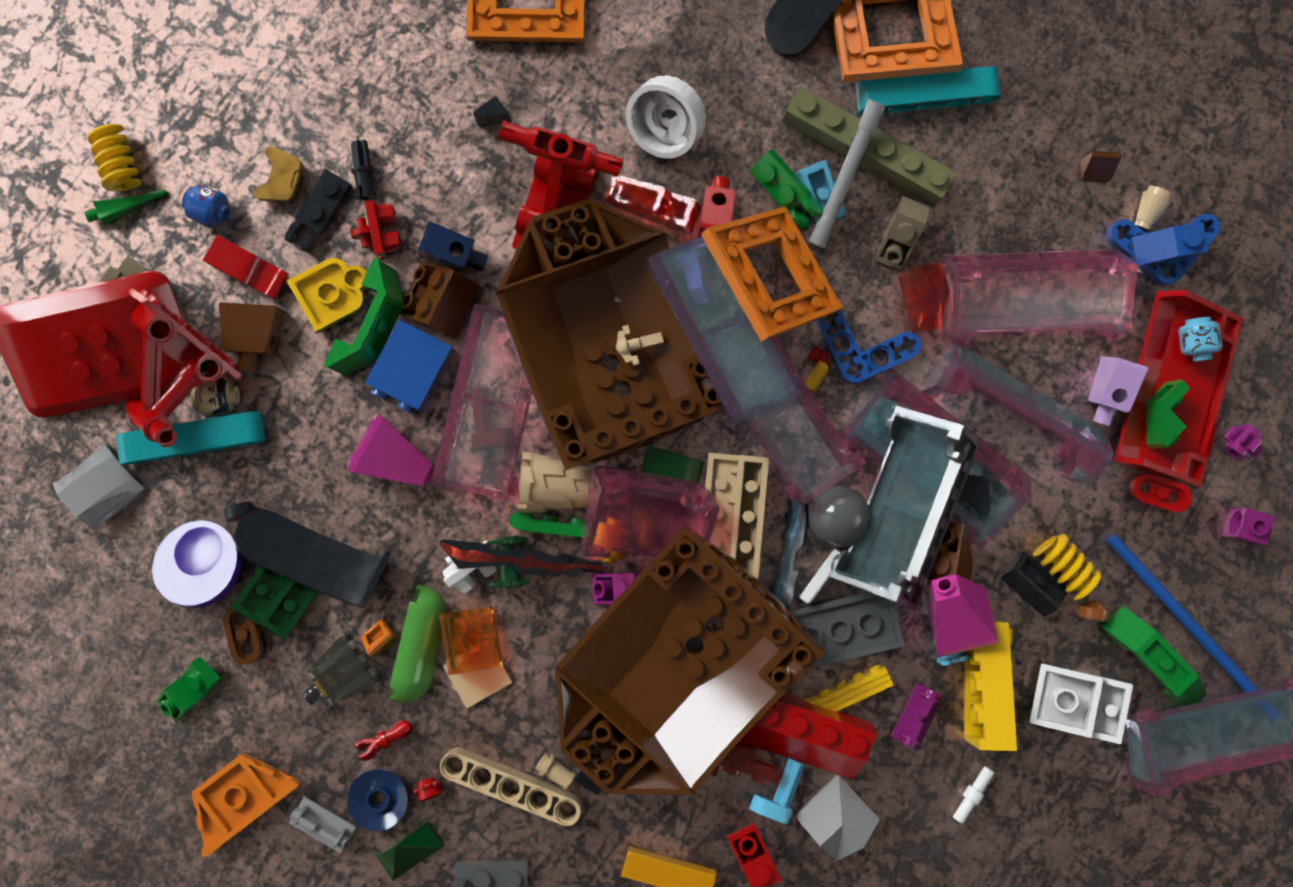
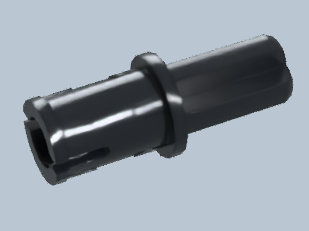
[351,140,376,200]

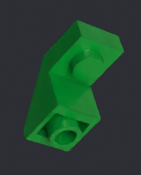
[1146,380,1190,449]
[156,656,220,723]

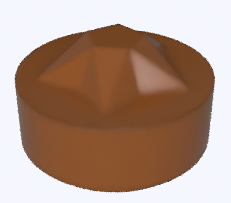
[1078,600,1111,621]

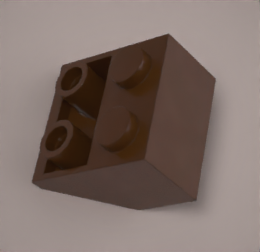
[400,261,480,339]

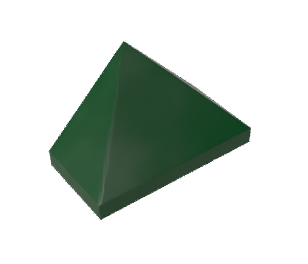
[376,820,444,881]

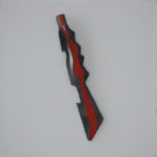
[440,539,603,577]

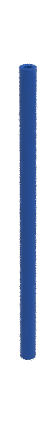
[1106,534,1280,720]

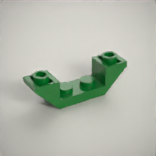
[323,258,404,376]
[1100,606,1207,715]

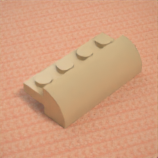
[701,453,769,579]

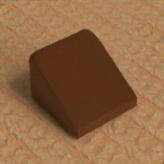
[1081,151,1121,182]

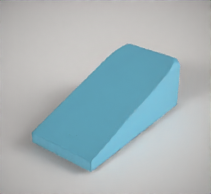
[795,160,847,221]

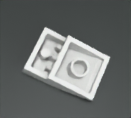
[1029,663,1133,744]

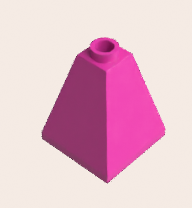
[347,413,436,486]
[926,574,999,657]

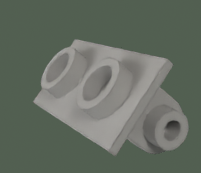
[289,796,356,854]

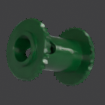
[486,535,532,589]

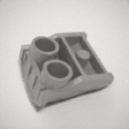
[53,444,147,529]

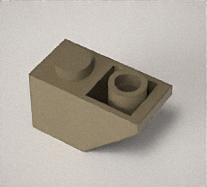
[875,196,930,271]

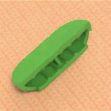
[389,584,447,703]

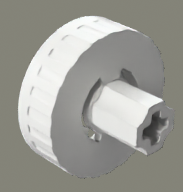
[626,75,706,158]

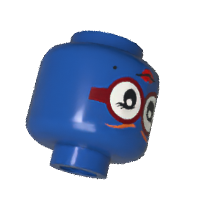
[182,184,230,228]

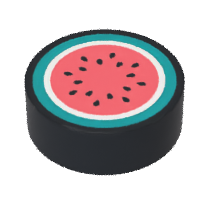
[223,501,255,522]

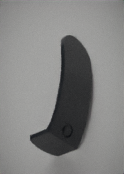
[764,0,843,55]
[234,510,391,608]

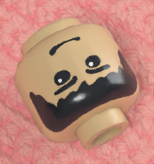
[191,377,240,417]

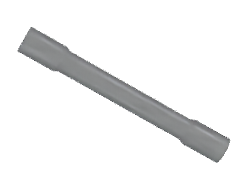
[809,99,886,248]

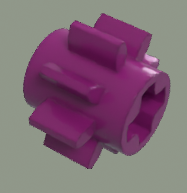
[1223,424,1265,461]

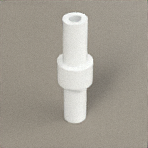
[953,766,995,824]

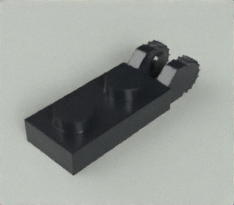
[284,169,353,253]

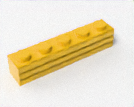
[803,665,894,712]

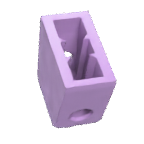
[1088,356,1149,427]

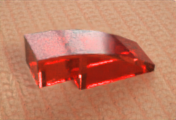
[604,175,702,234]

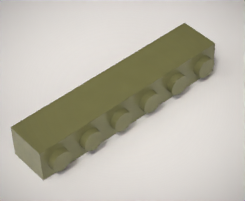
[782,86,957,207]

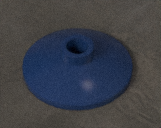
[347,769,408,831]

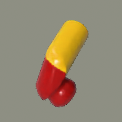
[804,346,829,392]

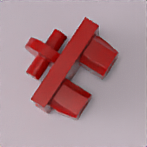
[350,200,403,260]

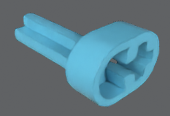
[749,758,805,825]

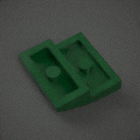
[632,445,704,518]
[230,566,317,640]

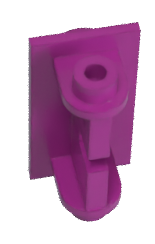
[891,682,944,750]

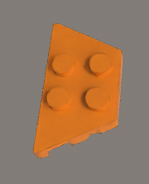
[191,753,302,858]

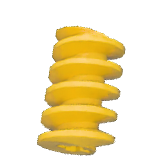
[87,124,142,191]
[1032,534,1102,600]

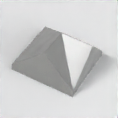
[795,774,880,861]

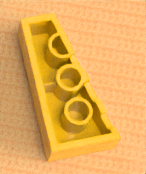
[964,620,1017,751]

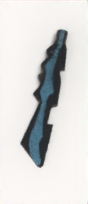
[769,457,816,612]

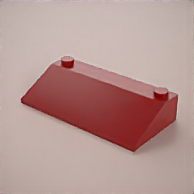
[1114,290,1244,487]

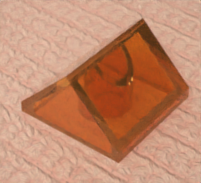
[439,607,503,675]

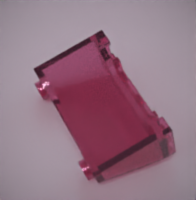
[581,466,720,561]

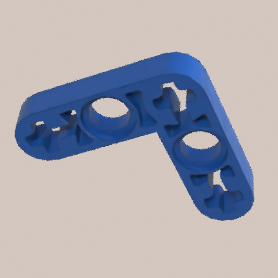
[1106,214,1220,286]
[815,310,922,384]

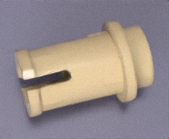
[535,753,575,790]

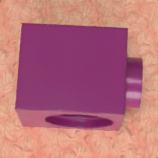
[1222,508,1276,546]

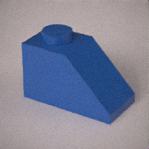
[1130,222,1208,267]

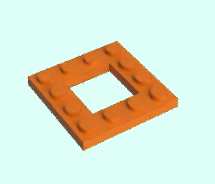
[466,0,585,43]
[832,0,963,82]
[701,206,843,342]

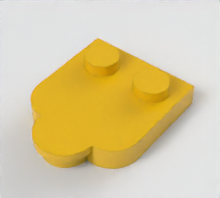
[286,258,368,334]

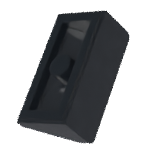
[1001,551,1067,617]

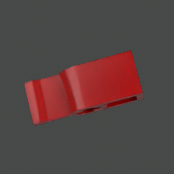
[202,235,289,299]

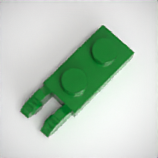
[750,149,823,230]
[508,512,594,538]

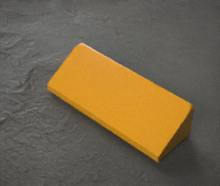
[621,846,717,887]

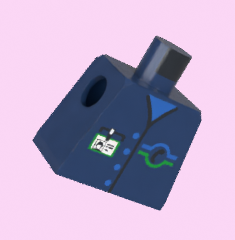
[418,221,489,273]

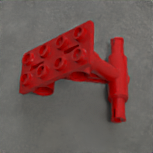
[498,120,624,250]
[125,288,243,447]

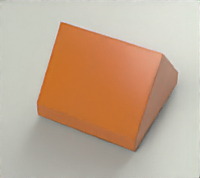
[360,618,400,657]

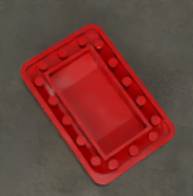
[0,270,189,417]

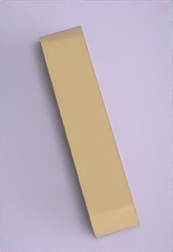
[440,747,582,826]

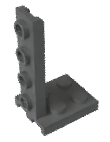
[451,860,528,887]

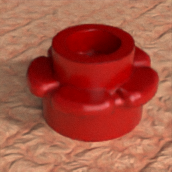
[413,777,442,802]

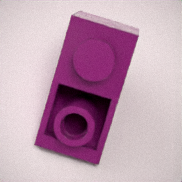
[592,571,642,604]

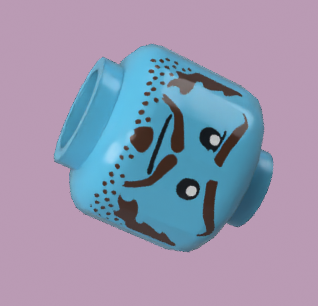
[1178,317,1222,362]

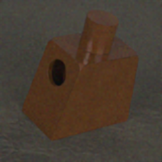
[219,302,284,372]

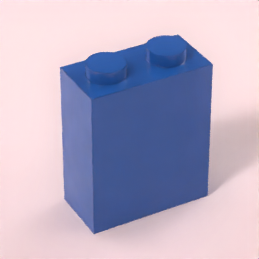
[365,320,456,414]

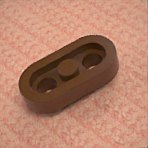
[223,608,264,665]

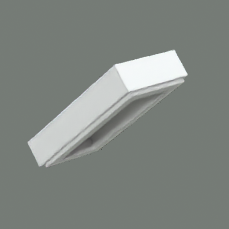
[798,549,840,604]

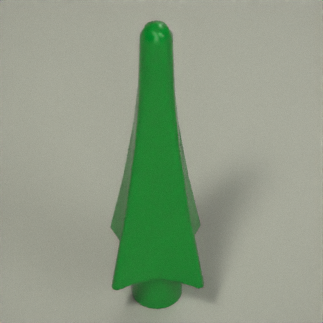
[84,190,167,225]

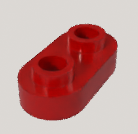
[1129,473,1192,512]

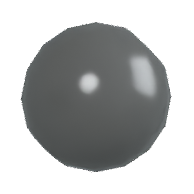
[808,486,871,548]

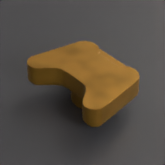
[254,146,303,203]

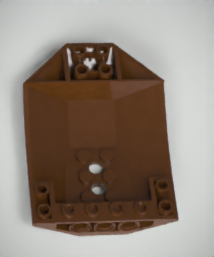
[497,199,732,471]
[555,525,825,795]

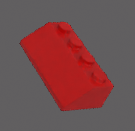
[740,693,876,779]

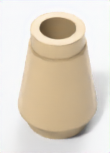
[1135,185,1172,232]

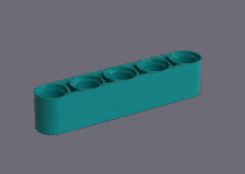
[855,66,1001,115]
[115,411,266,465]

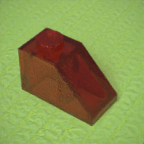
[898,263,950,333]

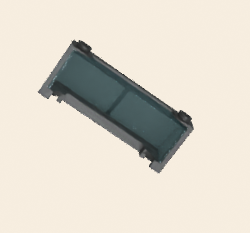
[830,406,981,612]

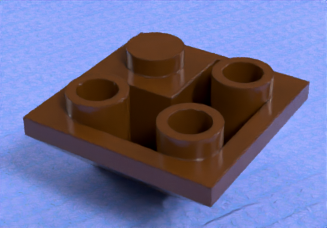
[899,519,973,585]

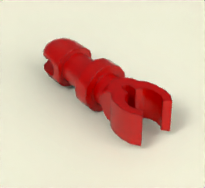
[354,720,413,761]

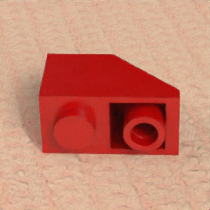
[727,823,781,887]

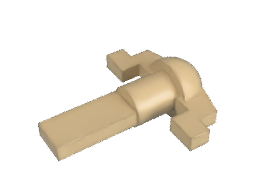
[616,325,664,366]

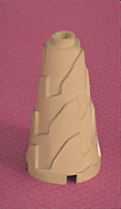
[517,452,635,513]

